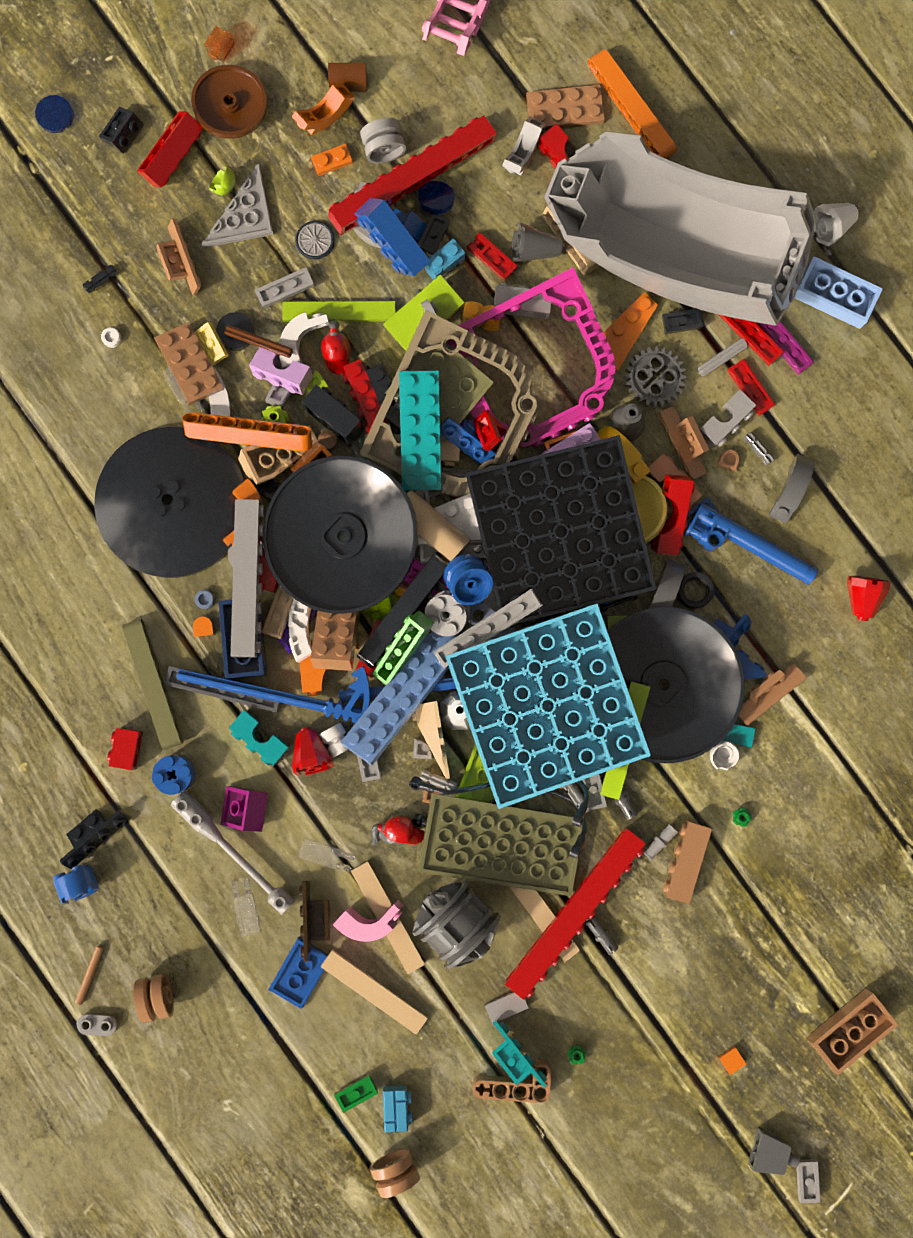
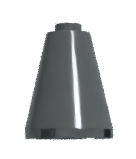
[511,223,565,262]
[607,404,645,442]

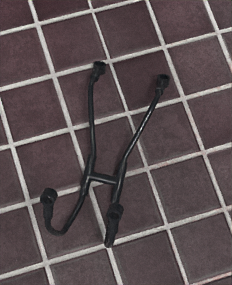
[409,776,590,859]

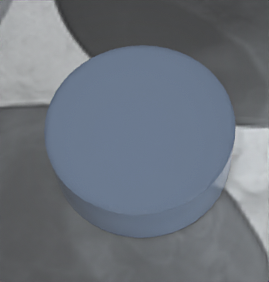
[195,590,215,609]

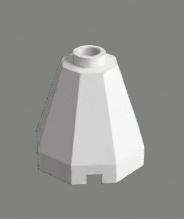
[814,203,859,246]
[440,691,470,730]

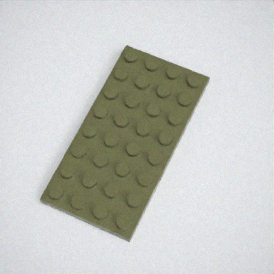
[418,793,582,896]

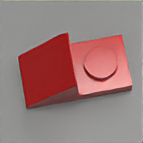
[473,409,506,451]

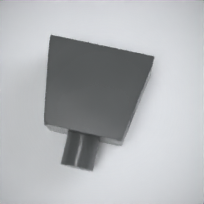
[748,1128,799,1175]

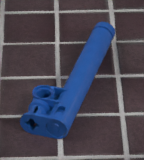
[683,502,818,585]

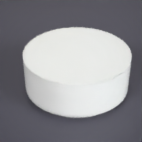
[101,327,122,348]

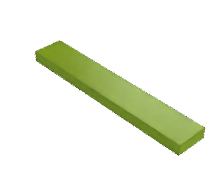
[282,301,395,322]
[600,681,650,800]

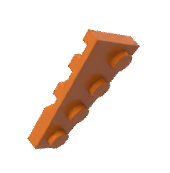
[603,292,658,371]

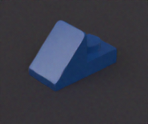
[393,208,427,243]

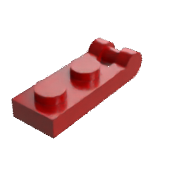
[466,233,517,282]

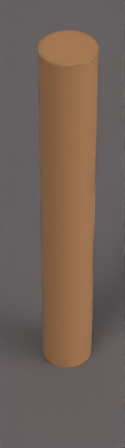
[75,946,104,1005]

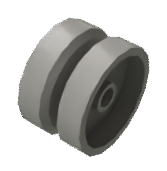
[360,118,406,164]

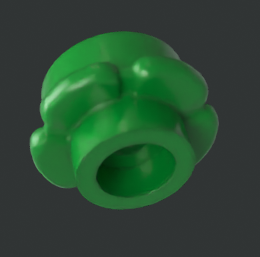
[733,808,752,827]
[567,1045,587,1065]

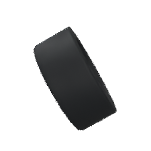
[677,572,715,609]

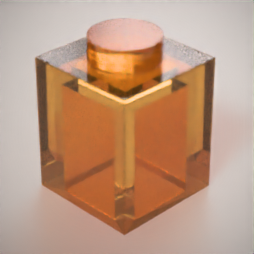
[204,26,235,63]

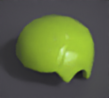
[209,166,236,196]

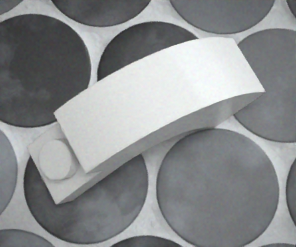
[279,312,330,369]

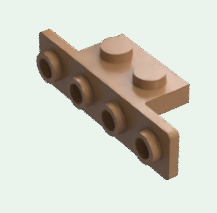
[156,218,201,295]
[658,407,709,480]
[738,664,806,725]

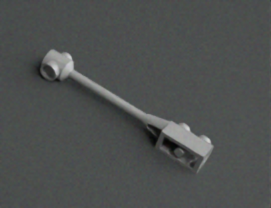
[171,791,295,915]

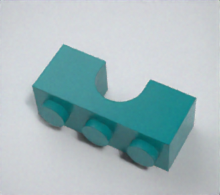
[229,710,290,766]

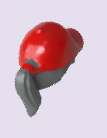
[321,319,350,374]
[371,816,425,845]

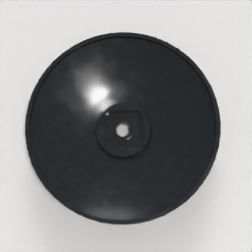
[94,427,245,578]
[263,456,418,614]
[607,607,745,763]

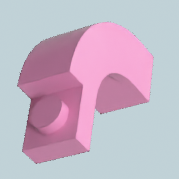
[333,900,404,941]

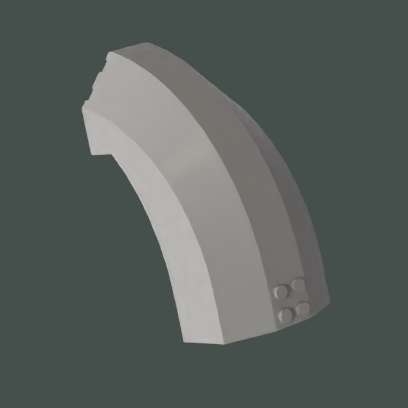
[544,132,817,326]

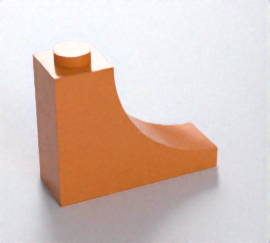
[300,641,358,696]

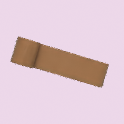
[472,1059,551,1103]

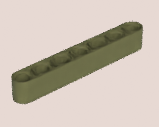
[122,618,183,750]

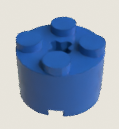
[152,755,196,795]
[53,864,100,905]

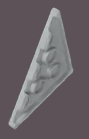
[202,164,274,248]

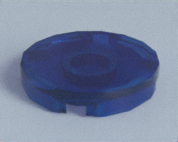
[35,95,74,133]
[418,181,455,214]

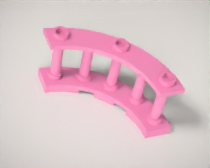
[422,0,491,56]

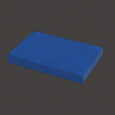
[268,937,329,1009]

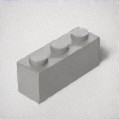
[494,283,551,319]

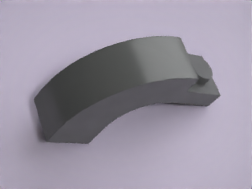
[769,453,815,523]
[647,559,685,609]

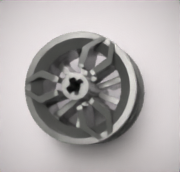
[412,879,501,970]

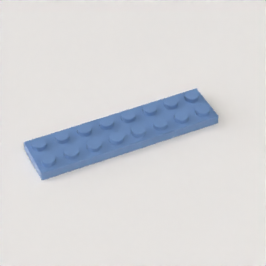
[341,631,457,766]

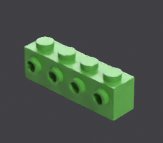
[372,611,434,685]

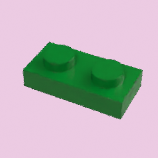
[334,1074,378,1113]

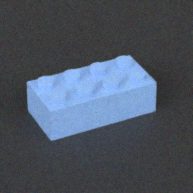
[795,256,883,329]

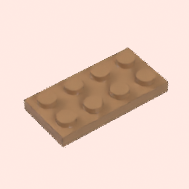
[526,85,604,130]
[154,322,224,406]

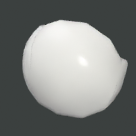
[710,741,739,770]

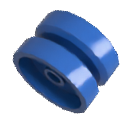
[444,554,493,605]

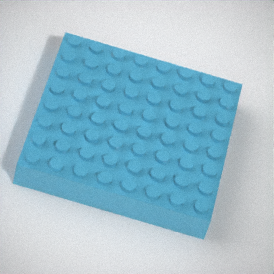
[445,604,651,809]

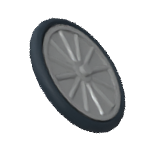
[295,221,335,260]

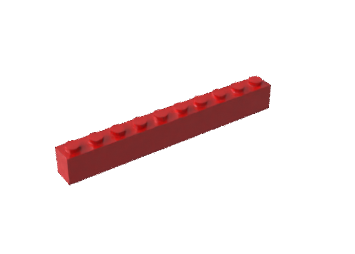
[328,115,497,236]
[504,828,646,1000]

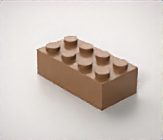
[311,611,360,671]
[806,988,898,1075]

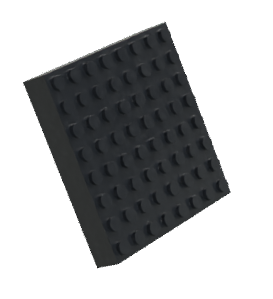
[465,435,656,624]

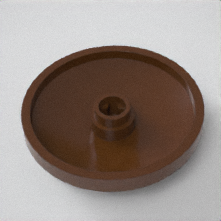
[191,65,267,139]

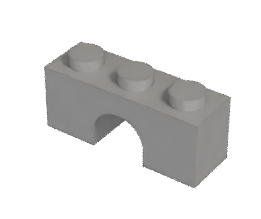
[700,390,756,449]

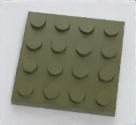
[385,342,494,442]

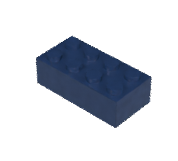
[218,599,267,679]

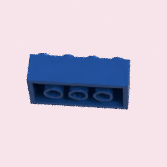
[354,198,430,277]

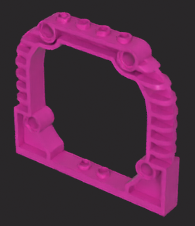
[447,267,615,447]

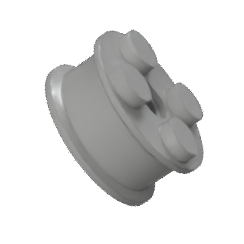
[425,590,470,636]

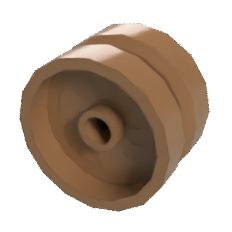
[133,973,174,1024]
[370,1148,420,1198]

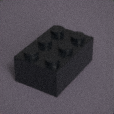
[302,384,364,447]

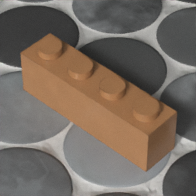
[662,820,712,904]

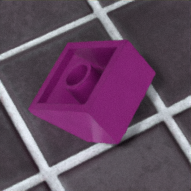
[220,786,268,832]

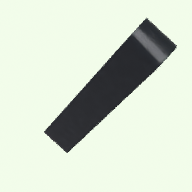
[356,552,450,669]

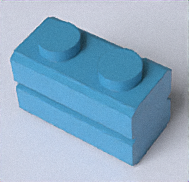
[424,239,465,280]
[383,1085,412,1132]

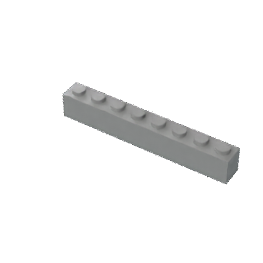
[231,499,265,657]

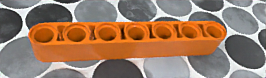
[588,49,677,159]
[182,412,312,451]

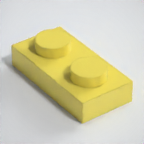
[194,322,228,365]

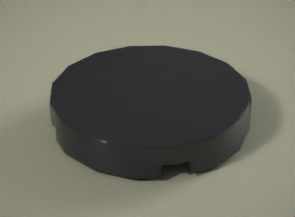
[216,312,254,351]

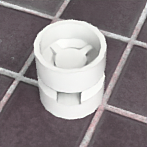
[319,723,349,758]

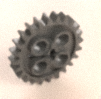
[624,346,687,409]

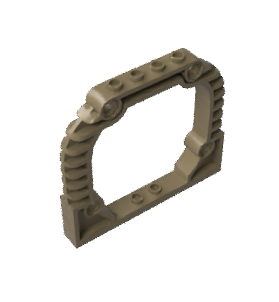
[359,310,538,496]

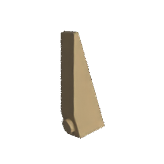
[238,426,318,484]
[412,701,450,779]

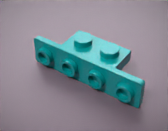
[492,1020,548,1088]

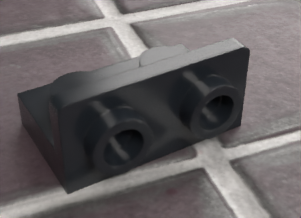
[98,107,144,154]

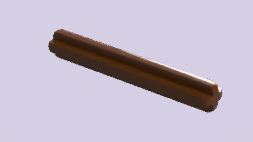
[225,325,293,358]

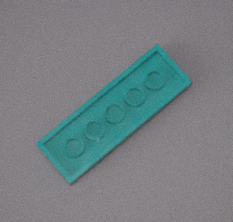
[399,371,441,490]

